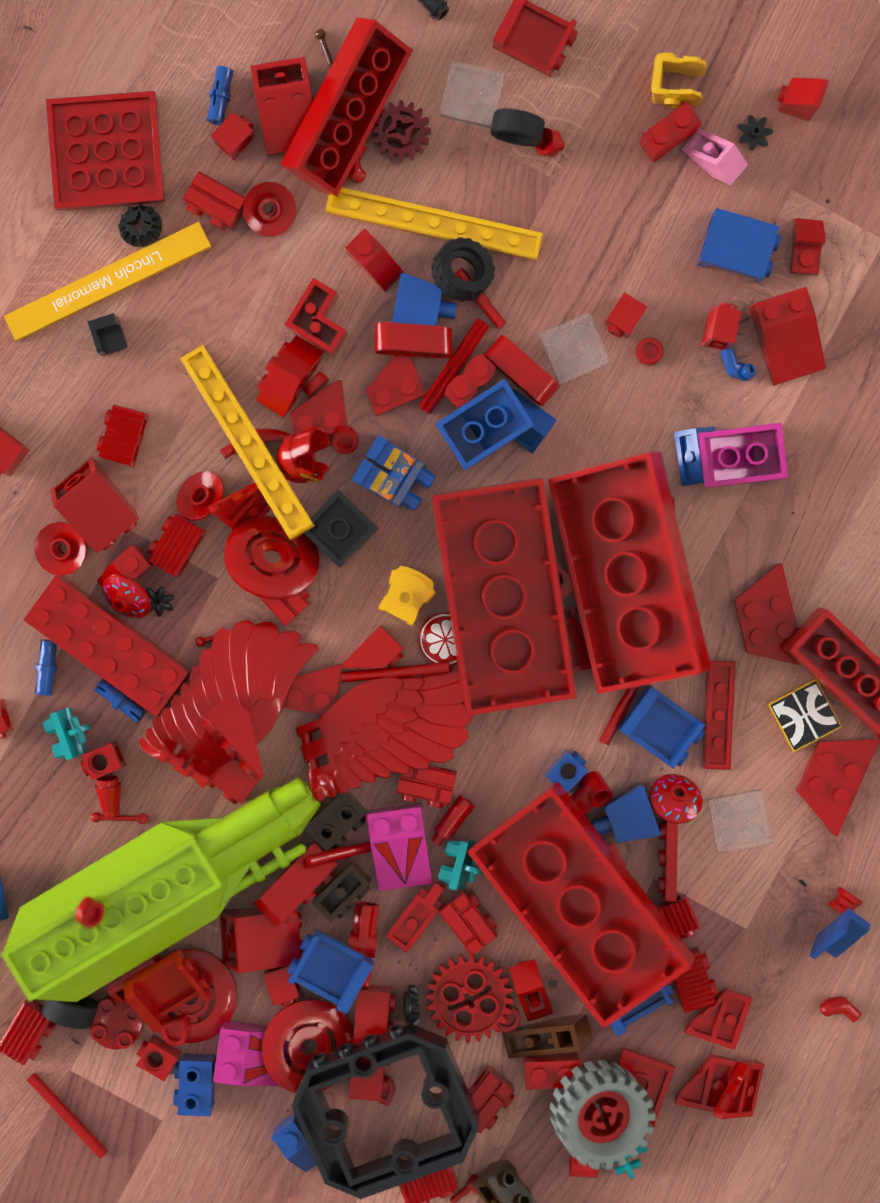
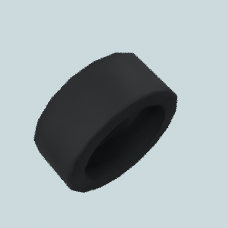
[490,108,545,146]
[42,996,98,1029]

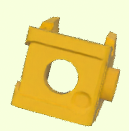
[651,53,707,108]
[378,566,436,626]

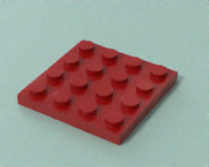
[46,91,165,211]

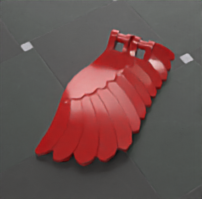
[139,619,319,788]
[296,664,473,802]

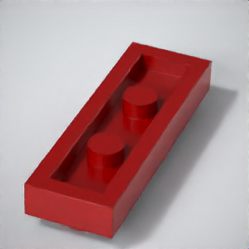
[658,820,678,901]

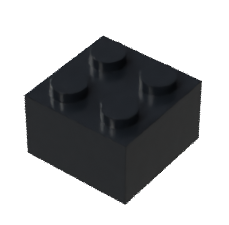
[304,490,379,568]

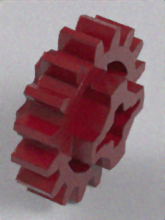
[372,100,431,163]

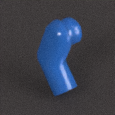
[720,348,756,381]

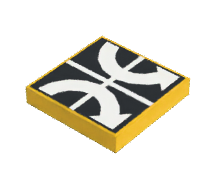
[767,678,842,752]

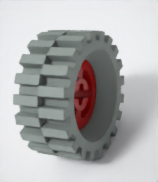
[550,1060,655,1170]

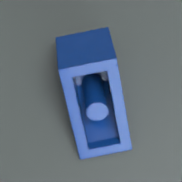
[271,1113,317,1172]

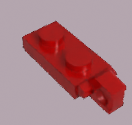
[385,880,445,953]

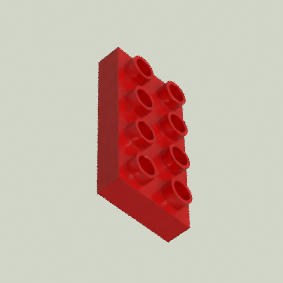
[548,452,711,694]
[431,478,576,716]
[467,781,695,1029]

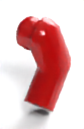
[348,145,367,184]
[820,996,862,1023]

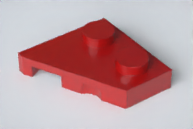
[365,356,426,417]
[291,380,348,435]
[208,483,271,530]
[282,664,343,715]
[684,988,752,1050]
[674,1054,738,1112]
[713,1060,764,1119]

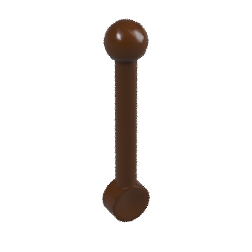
[315,29,333,68]

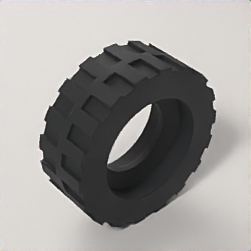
[431,237,495,302]

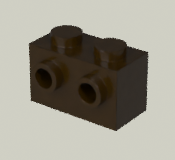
[304,792,367,851]
[312,859,371,922]
[472,1160,537,1203]

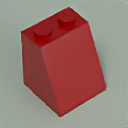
[50,457,139,553]
[219,908,304,974]

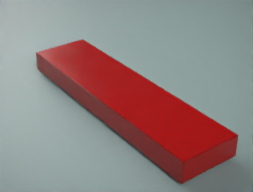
[702,660,736,770]

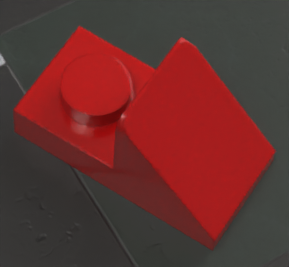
[790,218,826,276]

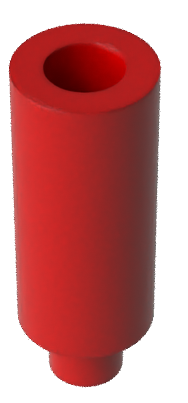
[431,795,476,846]

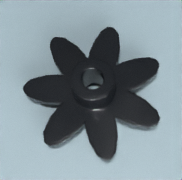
[738,115,773,151]
[146,586,174,617]

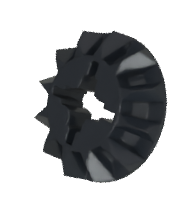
[118,204,162,247]
[403,985,420,1026]

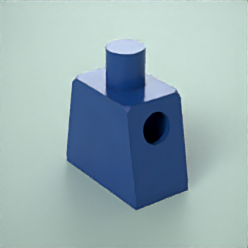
[392,273,457,326]
[592,783,661,843]

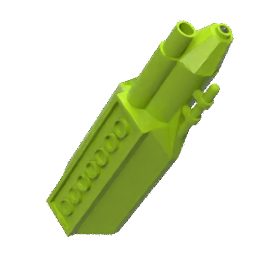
[0,777,321,1002]

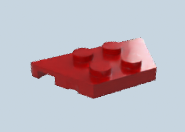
[733,563,800,665]
[796,738,880,837]

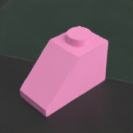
[682,129,748,186]

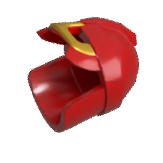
[276,426,331,483]

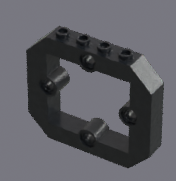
[291,1023,479,1199]

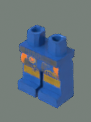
[351,435,436,511]

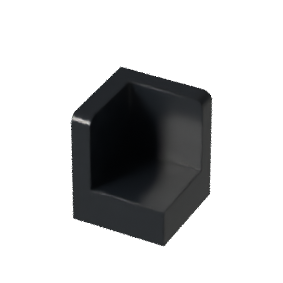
[87,313,128,356]

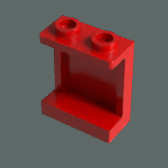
[493,0,578,77]
[122,949,211,1033]

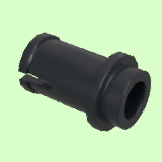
[417,0,449,21]

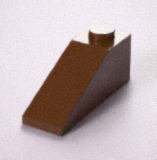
[502,1014,593,1059]

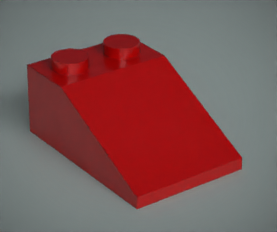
[749,286,826,386]

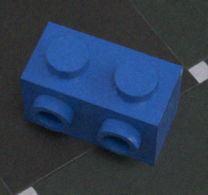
[173,1054,216,1117]

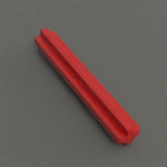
[419,319,489,414]

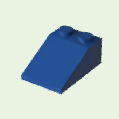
[435,379,535,471]

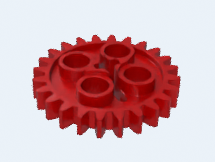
[426,953,514,1043]

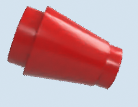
[94,775,122,817]

